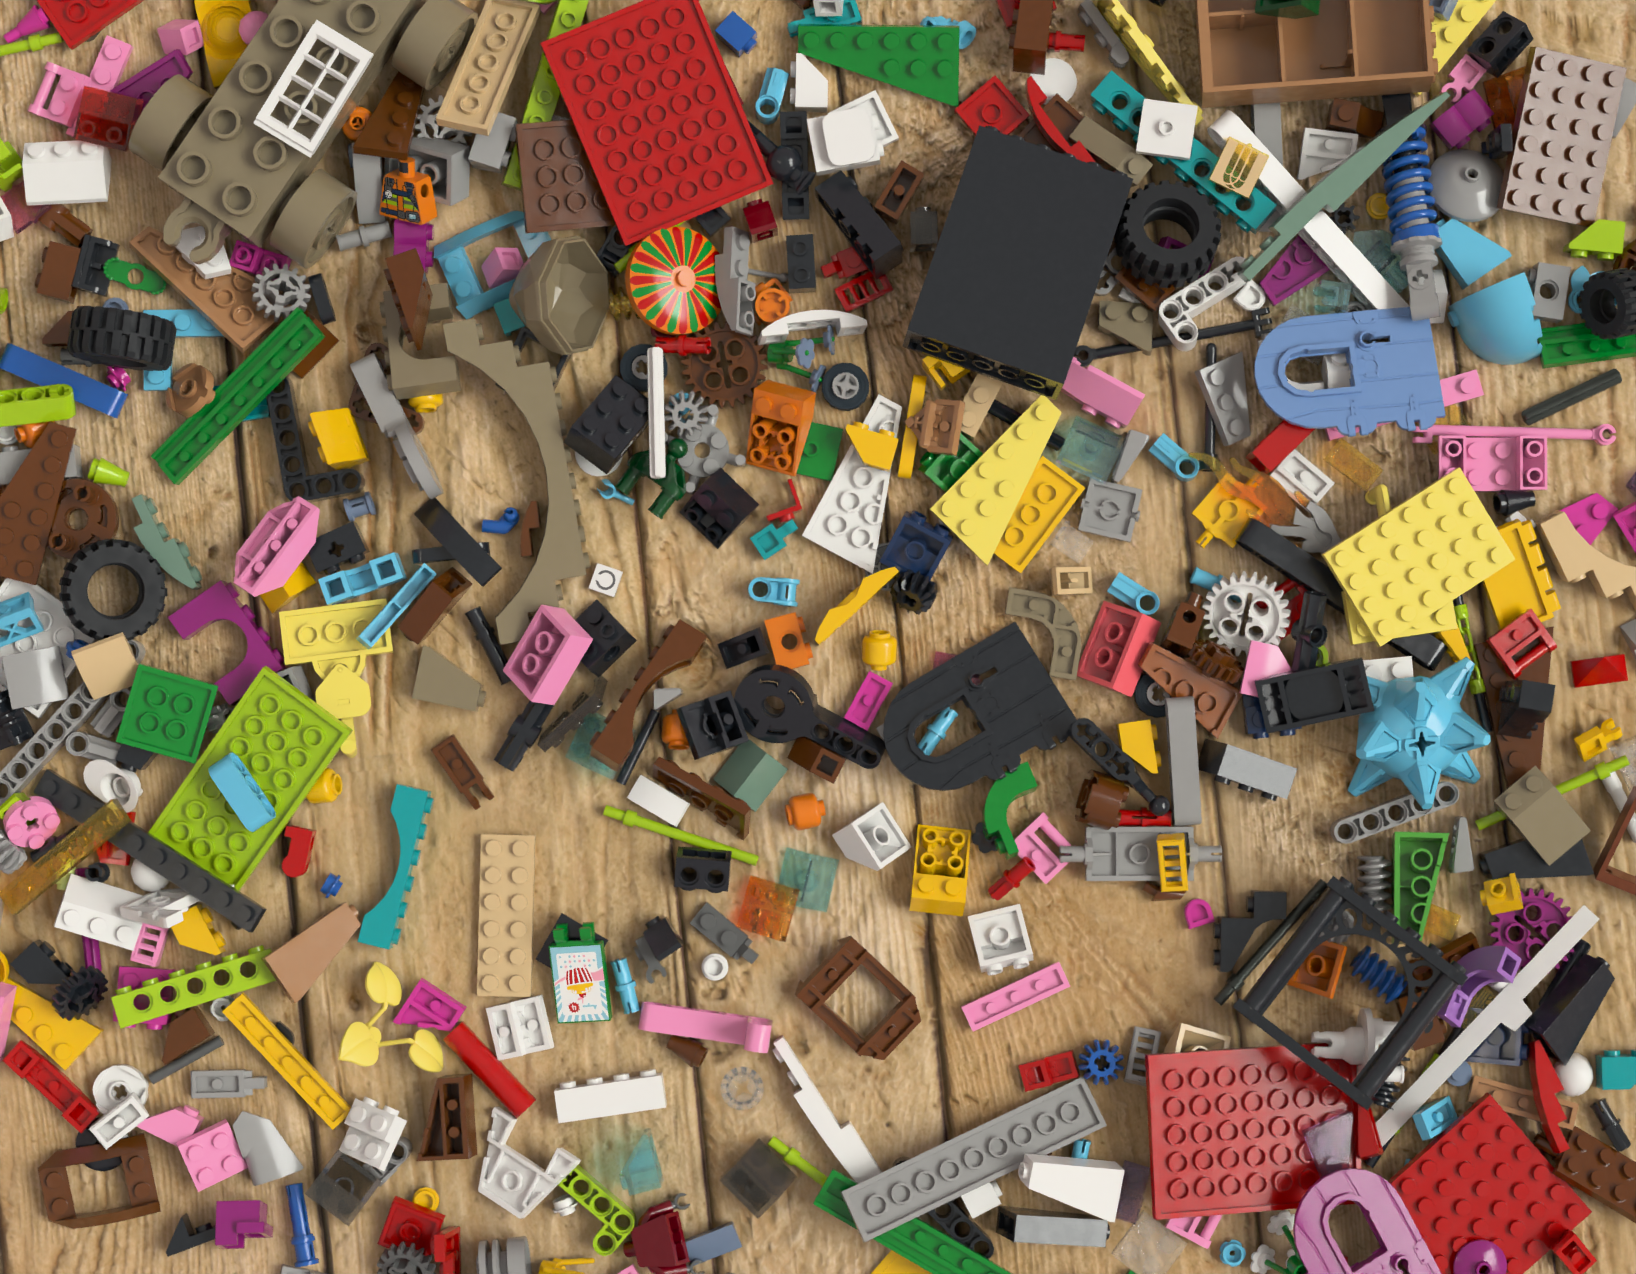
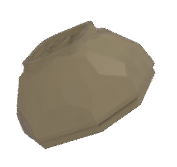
[509,236,610,355]

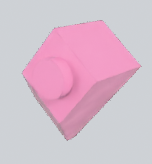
[137,1105,204,1146]

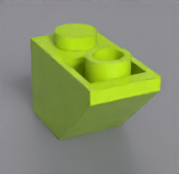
[1563,219,1626,261]

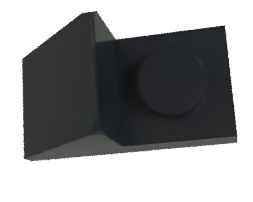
[717,627,769,669]
[166,1213,216,1257]

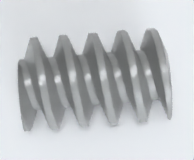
[1357,856,1392,911]

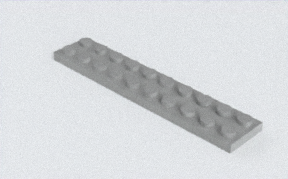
[840,1077,1107,1243]

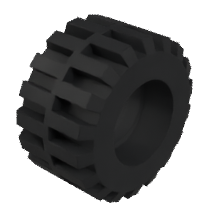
[1579,268,1636,340]

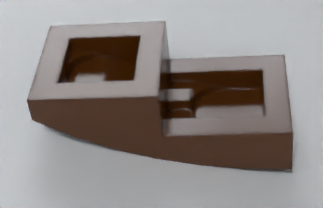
[520,501,542,558]

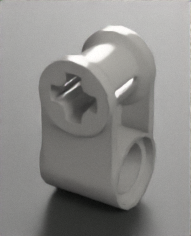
[361,1136,412,1187]

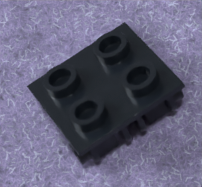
[0,689,35,750]

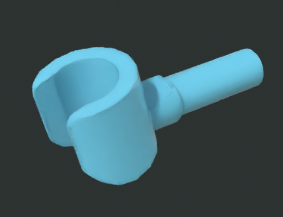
[597,479,635,506]

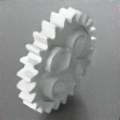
[1202,571,1291,656]

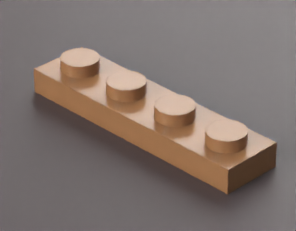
[1466,1075,1579,1131]

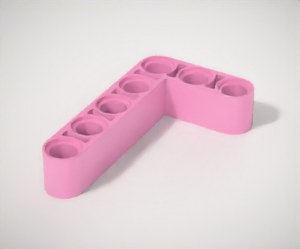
[638,1002,773,1053]

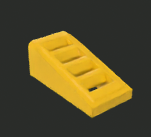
[1433,625,1471,663]
[1157,833,1189,892]

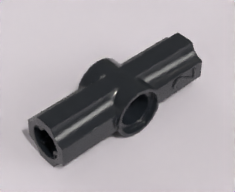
[1291,591,1328,671]
[494,701,556,772]

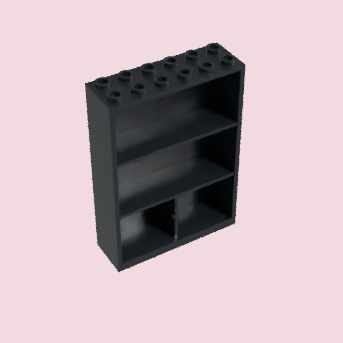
[902,125,1133,400]

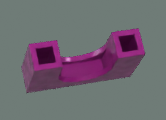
[168,580,287,706]

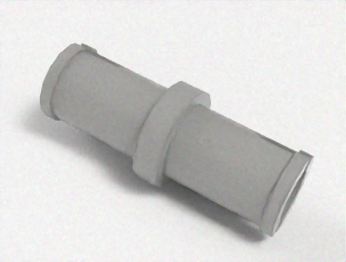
[336,221,392,251]

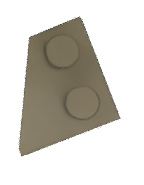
[1098,301,1153,356]

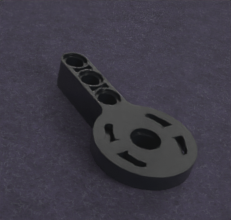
[734,664,885,769]

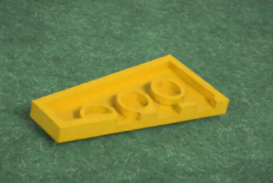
[5,977,104,1070]

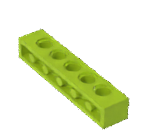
[111,945,276,1029]

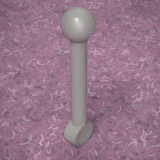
[748,269,789,283]

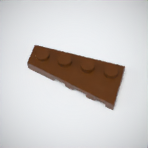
[353,71,424,160]

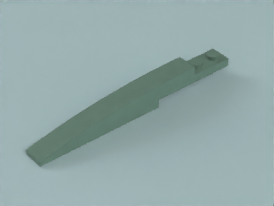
[1237,91,1450,282]

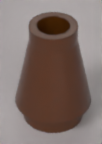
[666,1035,708,1068]

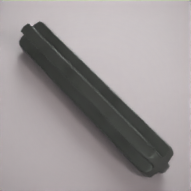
[1521,369,1622,425]

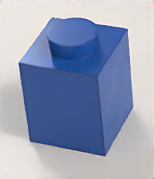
[715,11,757,57]

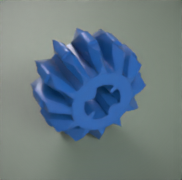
[1078,1039,1124,1085]

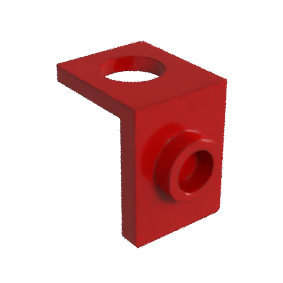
[766,479,802,523]

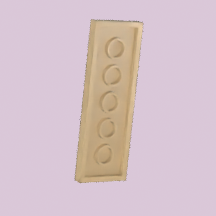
[436,0,541,136]
[477,834,536,997]

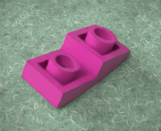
[229,240,292,281]

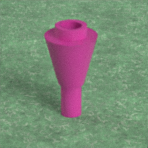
[4,5,51,43]

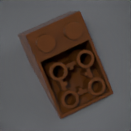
[383,248,433,351]

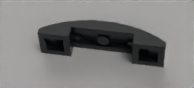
[780,111,809,220]
[414,497,502,587]

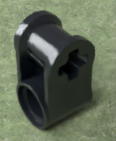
[597,226,635,279]

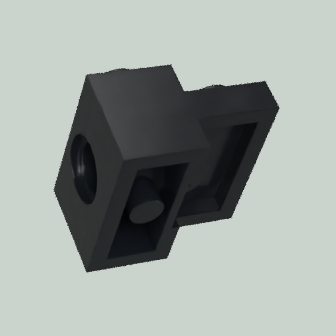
[575,599,637,678]
[676,690,749,760]

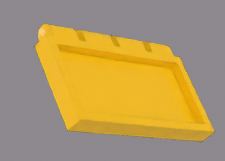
[1482,519,1561,630]

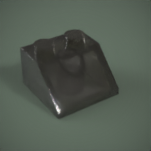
[305,1150,382,1226]

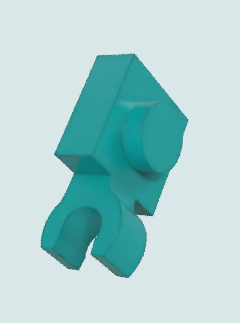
[750,519,799,560]

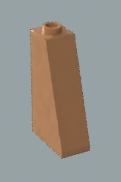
[262,902,361,1003]

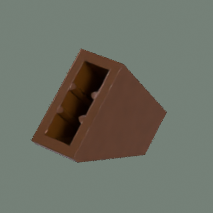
[397,567,472,645]

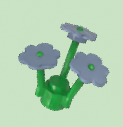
[767,325,835,393]

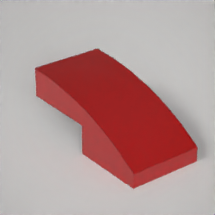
[1018,1049,1080,1092]

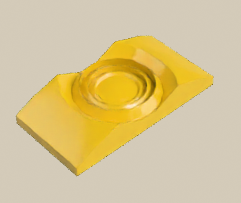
[194,0,253,88]
[815,567,899,646]

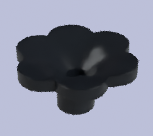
[972,822,998,853]

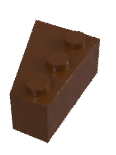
[416,1074,477,1161]

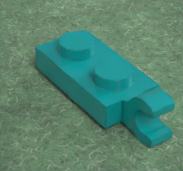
[787,0,862,38]

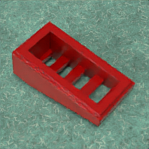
[834,272,893,313]
[1358,1104,1384,1160]

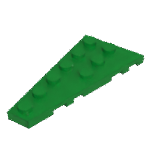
[798,24,960,107]

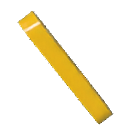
[898,374,927,479]

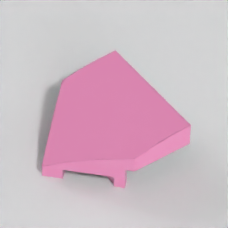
[1239,640,1292,698]

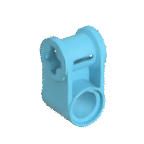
[748,577,800,607]

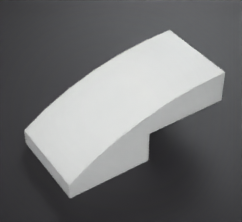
[627,775,690,827]

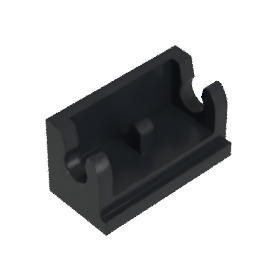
[72,234,120,297]

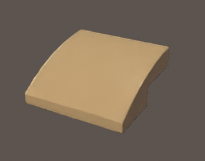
[71,632,138,700]

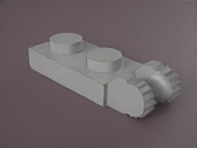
[1078,0,1130,69]

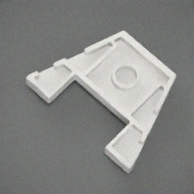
[120,884,234,928]
[478,1107,581,1219]

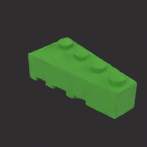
[1391,832,1450,944]

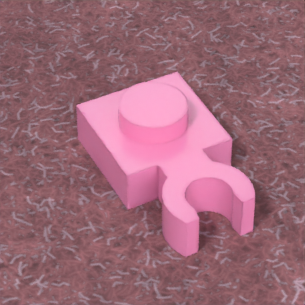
[1439,54,1487,104]

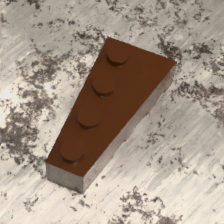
[1009,0,1054,75]

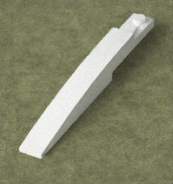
[772,1035,882,1183]

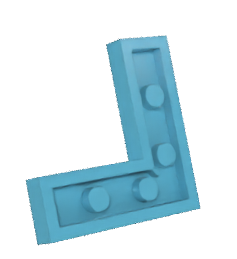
[143,309,225,391]

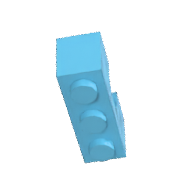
[318,552,407,605]

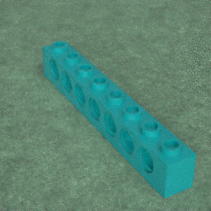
[1090,70,1277,235]

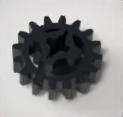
[52,965,108,1021]

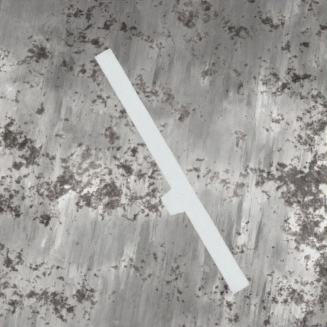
[1376,905,1599,1147]

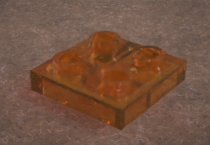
[736,875,800,942]

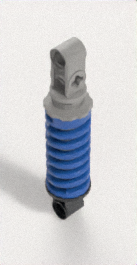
[1375,93,1442,321]

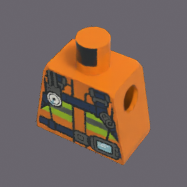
[380,157,437,225]

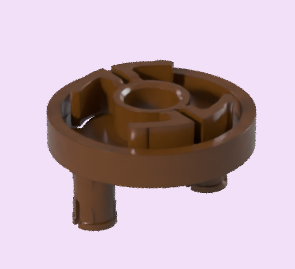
[47,479,119,559]

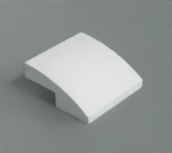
[486,995,554,1061]

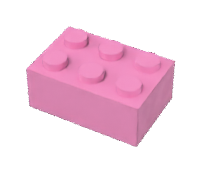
[503,605,593,705]

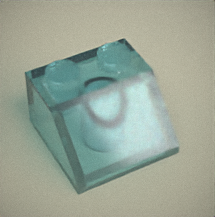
[619,1128,664,1196]

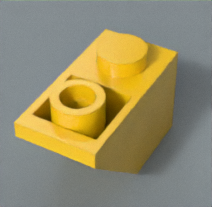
[845,421,899,472]
[1116,719,1162,774]
[171,904,226,956]

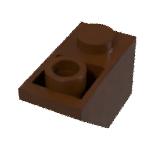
[787,737,847,784]

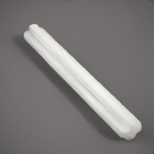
[647,347,666,479]

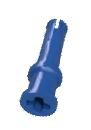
[285,1183,319,1267]

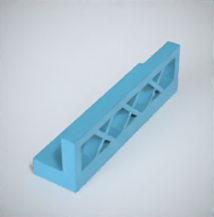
[0,592,44,647]

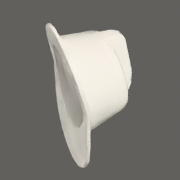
[83,759,143,814]

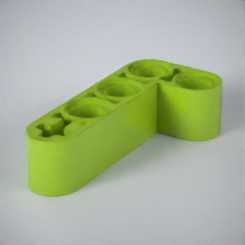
[0,384,76,427]
[558,1165,636,1256]

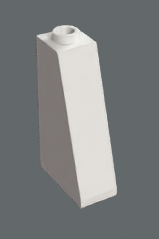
[1018,1153,1125,1222]

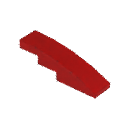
[1528,1040,1570,1153]

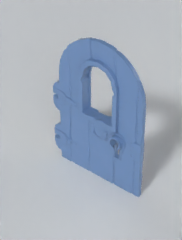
[1254,307,1446,437]

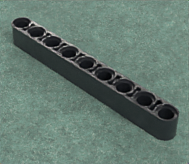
[1235,518,1448,671]

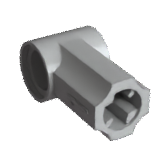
[90,686,132,738]
[65,732,121,766]

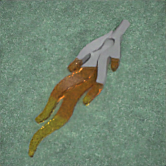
[1188,452,1341,553]

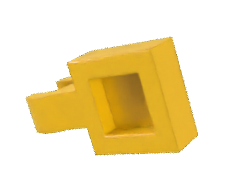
[1574,718,1623,762]

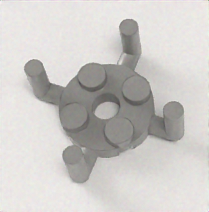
[665,404,746,494]

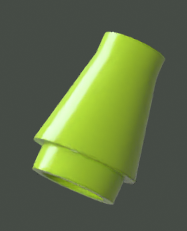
[88,458,130,487]

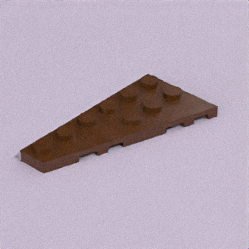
[0,422,77,585]
[1474,626,1554,789]

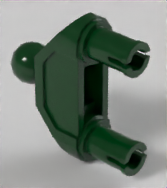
[614,438,688,520]

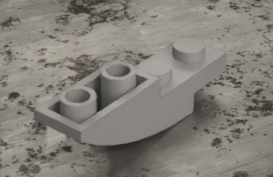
[715,226,756,336]

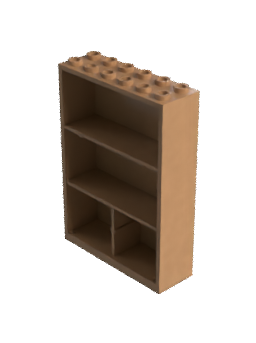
[1195,0,1438,108]

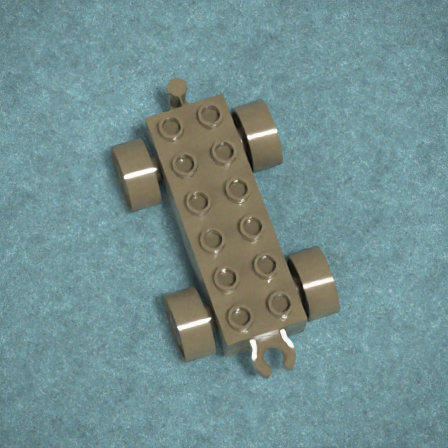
[129,0,478,269]

